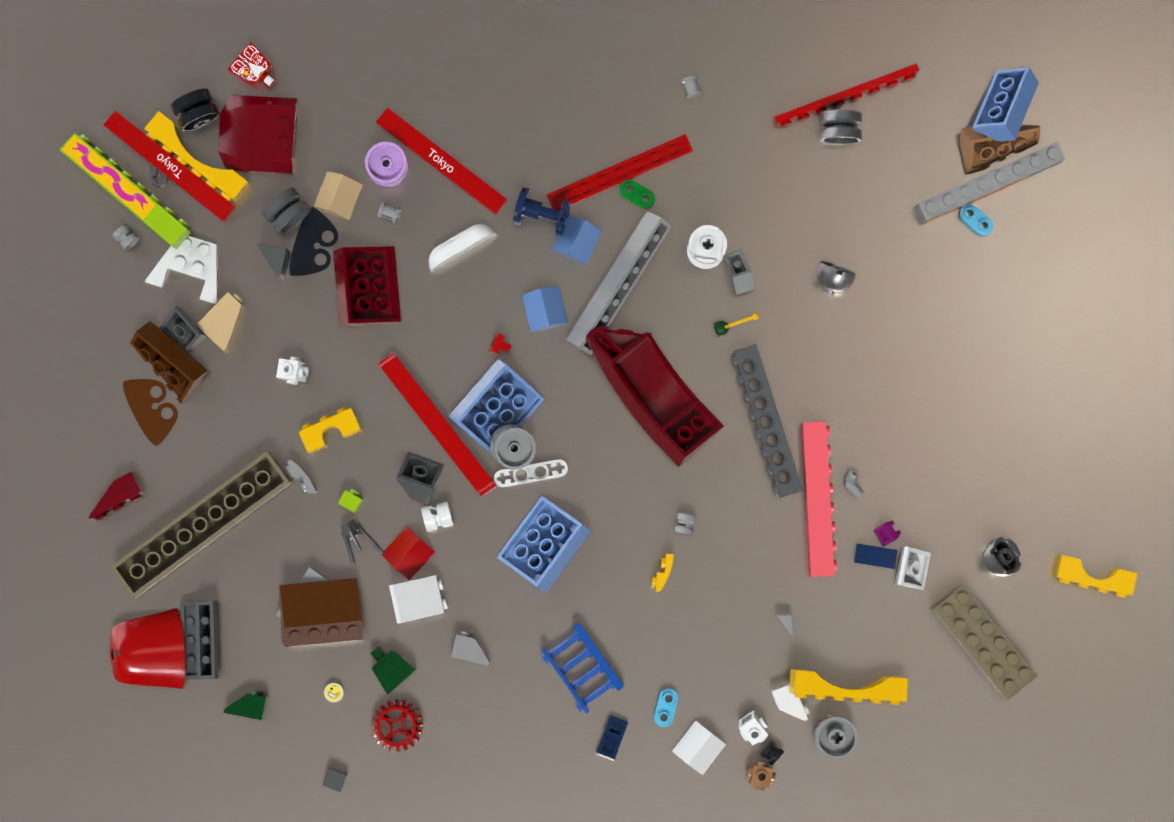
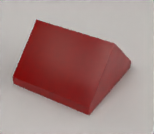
[381,526,435,581]

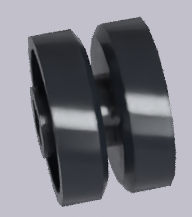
[170,88,220,132]

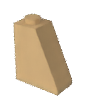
[196,292,244,353]

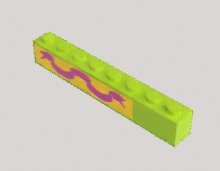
[60,133,191,250]

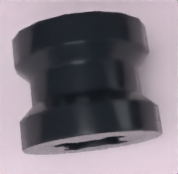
[760,741,784,765]

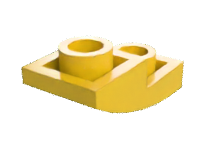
[652,554,674,592]

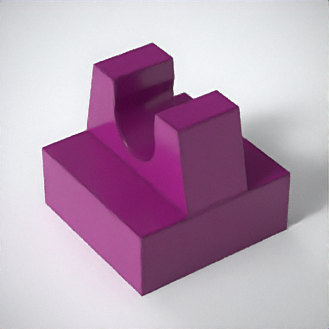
[873,520,901,546]

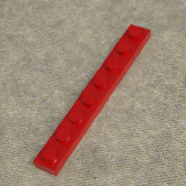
[773,63,919,128]

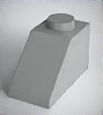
[724,250,755,295]
[451,631,490,666]

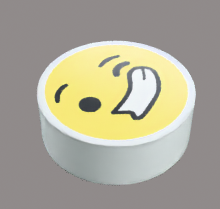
[324,683,344,702]

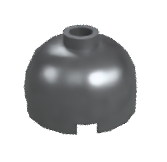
[817,261,856,295]
[983,537,1022,577]

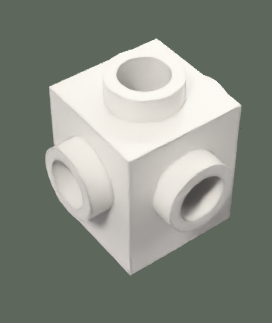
[276,356,309,385]
[739,710,769,745]

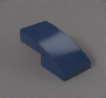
[854,544,898,569]
[596,715,628,761]

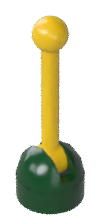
[713,313,759,337]

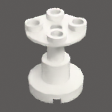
[687,225,727,269]

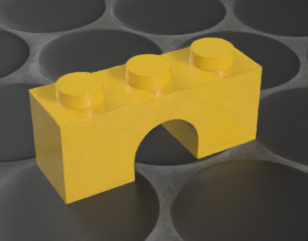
[299,407,362,454]

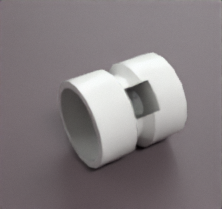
[421,501,454,532]

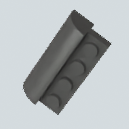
[180,601,218,680]

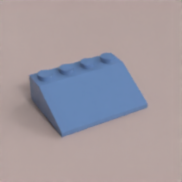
[448,359,545,453]
[497,496,591,593]

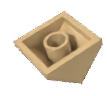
[314,171,363,220]

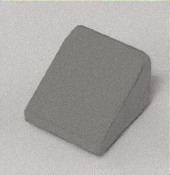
[776,615,794,635]

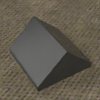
[257,243,291,281]
[159,306,207,353]

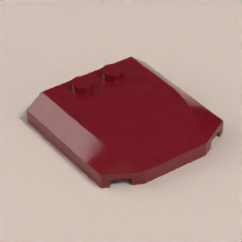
[218,95,298,175]

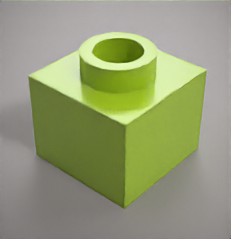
[338,489,364,513]

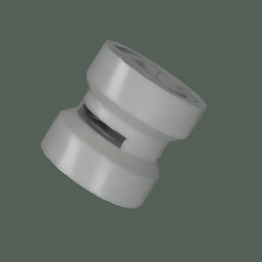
[112,224,139,250]
[674,513,697,536]

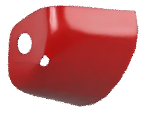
[109,608,185,689]

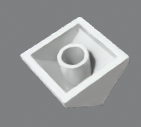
[894,546,931,590]
[672,720,726,775]

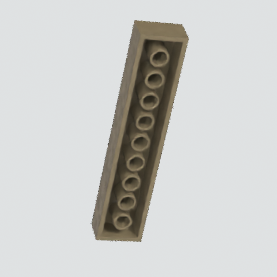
[110,451,292,598]

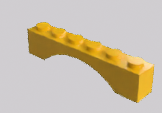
[144,111,250,202]
[789,669,908,705]

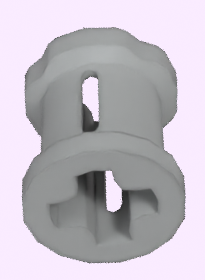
[681,75,703,99]
[377,201,401,224]

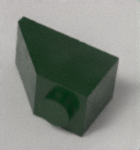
[224,690,269,720]

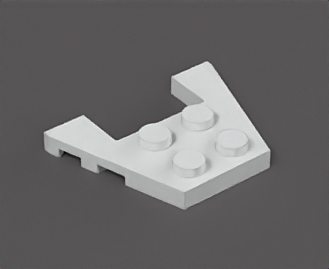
[145,236,218,305]

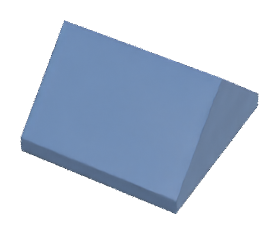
[552,215,602,265]
[522,286,568,332]

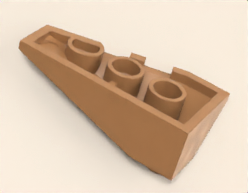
[960,125,1041,173]

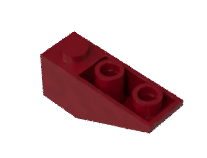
[89,472,145,521]

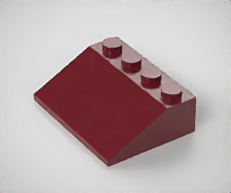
[333,246,401,327]

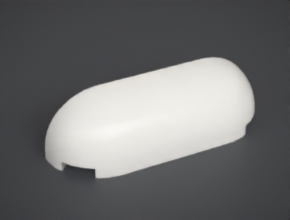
[428,224,497,272]

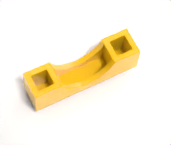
[1054,555,1138,599]

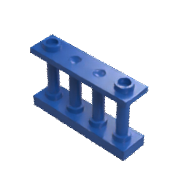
[541,623,624,713]

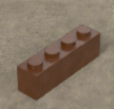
[130,321,208,404]

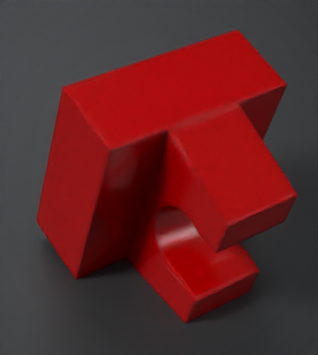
[489,333,511,354]

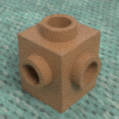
[747,761,776,791]

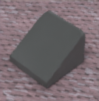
[322,767,347,792]

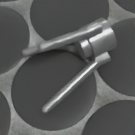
[340,520,383,565]

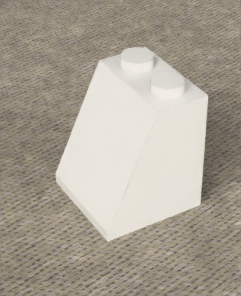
[389,575,448,624]

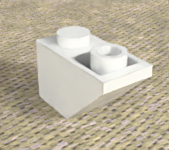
[771,683,809,721]

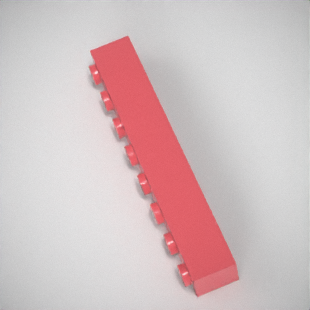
[801,421,837,577]

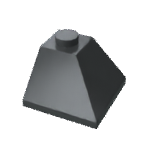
[396,452,444,505]

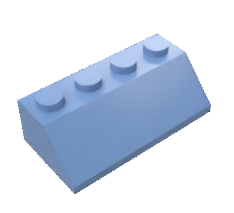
[972,67,1039,142]

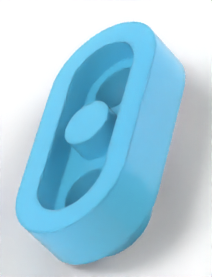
[959,204,994,236]
[654,689,678,727]

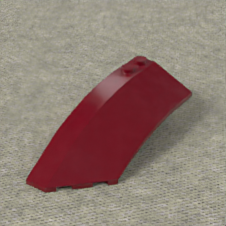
[586,326,724,467]

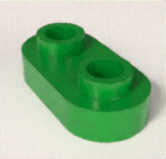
[620,180,655,209]

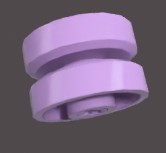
[365,142,409,188]

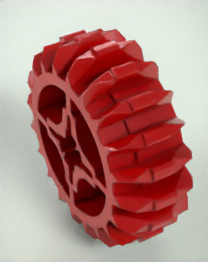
[371,699,423,752]

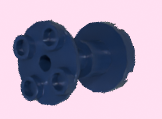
[513,187,570,236]

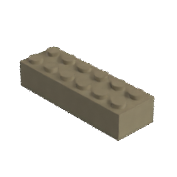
[931,585,1038,700]

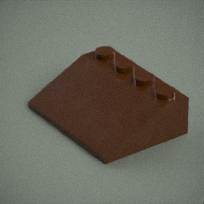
[279,578,363,647]

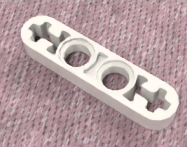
[494,459,568,487]

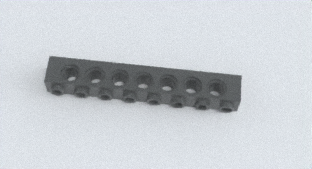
[731,344,803,498]

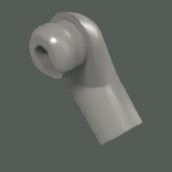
[844,469,863,498]

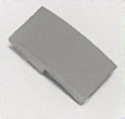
[286,459,318,494]

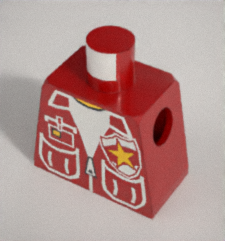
[228,42,276,88]

